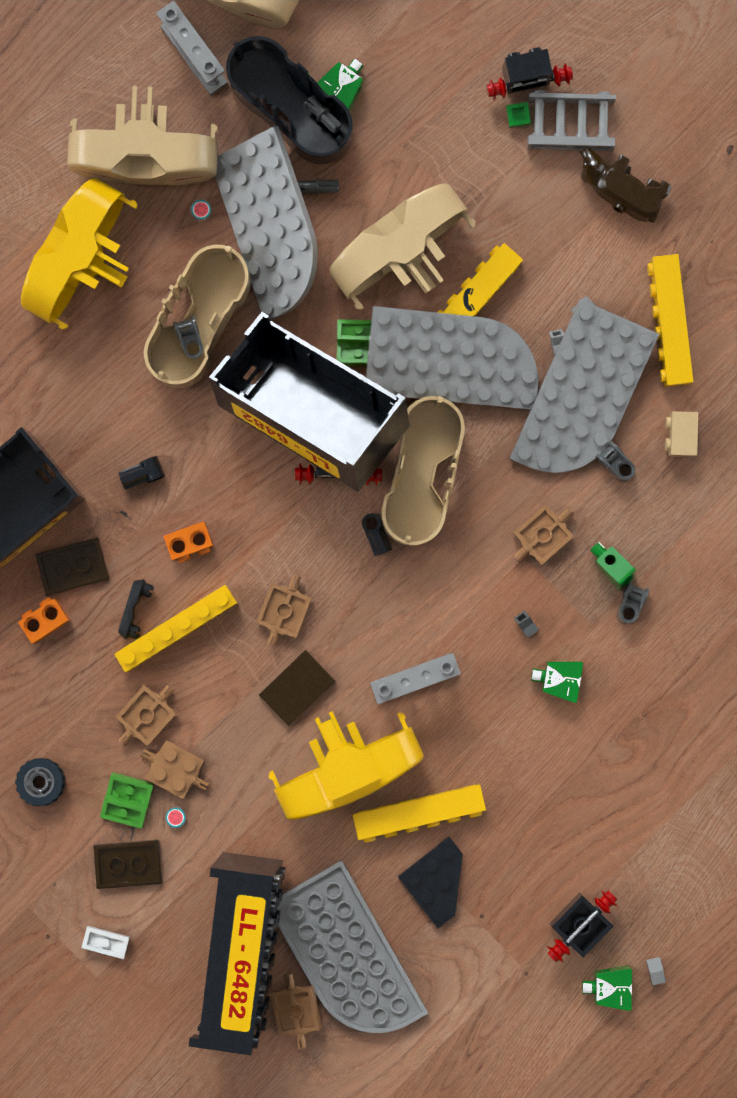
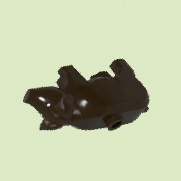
[579,148,671,223]

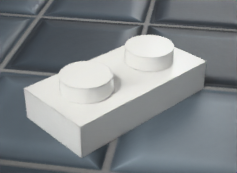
[81,926,130,959]

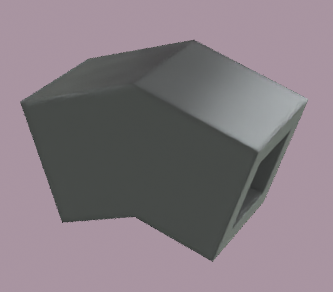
[513,611,539,638]

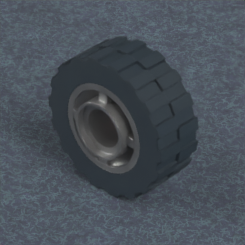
[15,758,66,806]

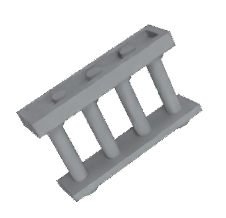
[156,0,228,96]
[527,90,616,151]
[370,653,461,704]

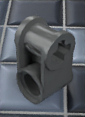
[173,316,203,359]
[596,441,635,482]
[617,581,650,624]

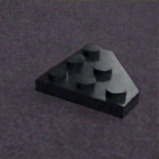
[398,836,463,928]

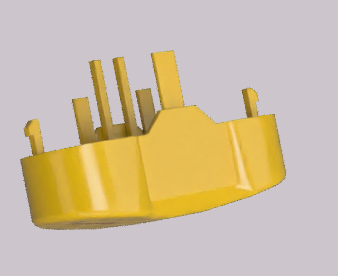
[21,178,138,330]
[268,711,424,820]

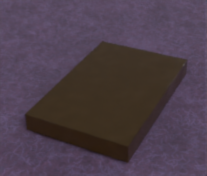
[35,537,110,596]
[259,650,335,726]
[93,840,162,889]

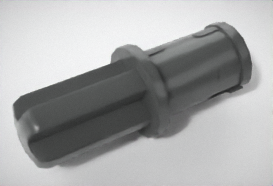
[304,96,342,133]
[297,178,340,195]

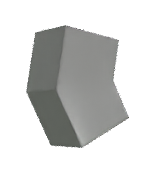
[549,329,564,356]
[646,957,666,985]

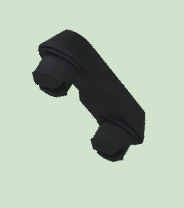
[118,579,154,639]

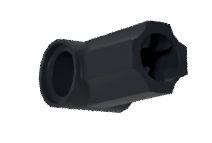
[118,456,165,490]
[362,513,392,557]

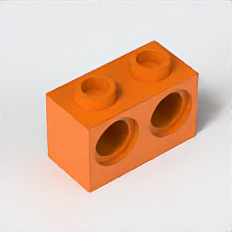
[163,521,214,563]
[18,597,71,644]

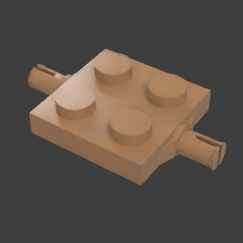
[513,504,574,565]
[256,575,312,646]
[115,684,177,746]
[140,740,209,799]
[270,973,322,1049]

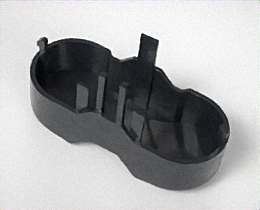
[226,36,353,164]

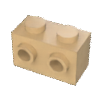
[665,411,698,457]

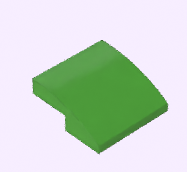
[337,319,371,367]
[100,772,154,829]

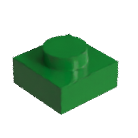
[506,102,531,128]

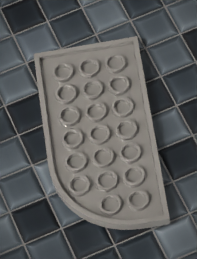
[215,126,318,321]
[509,299,659,473]
[366,306,538,409]
[277,860,428,1033]

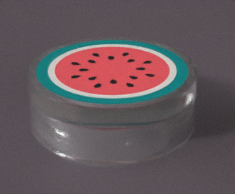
[190,199,212,222]
[165,806,187,828]

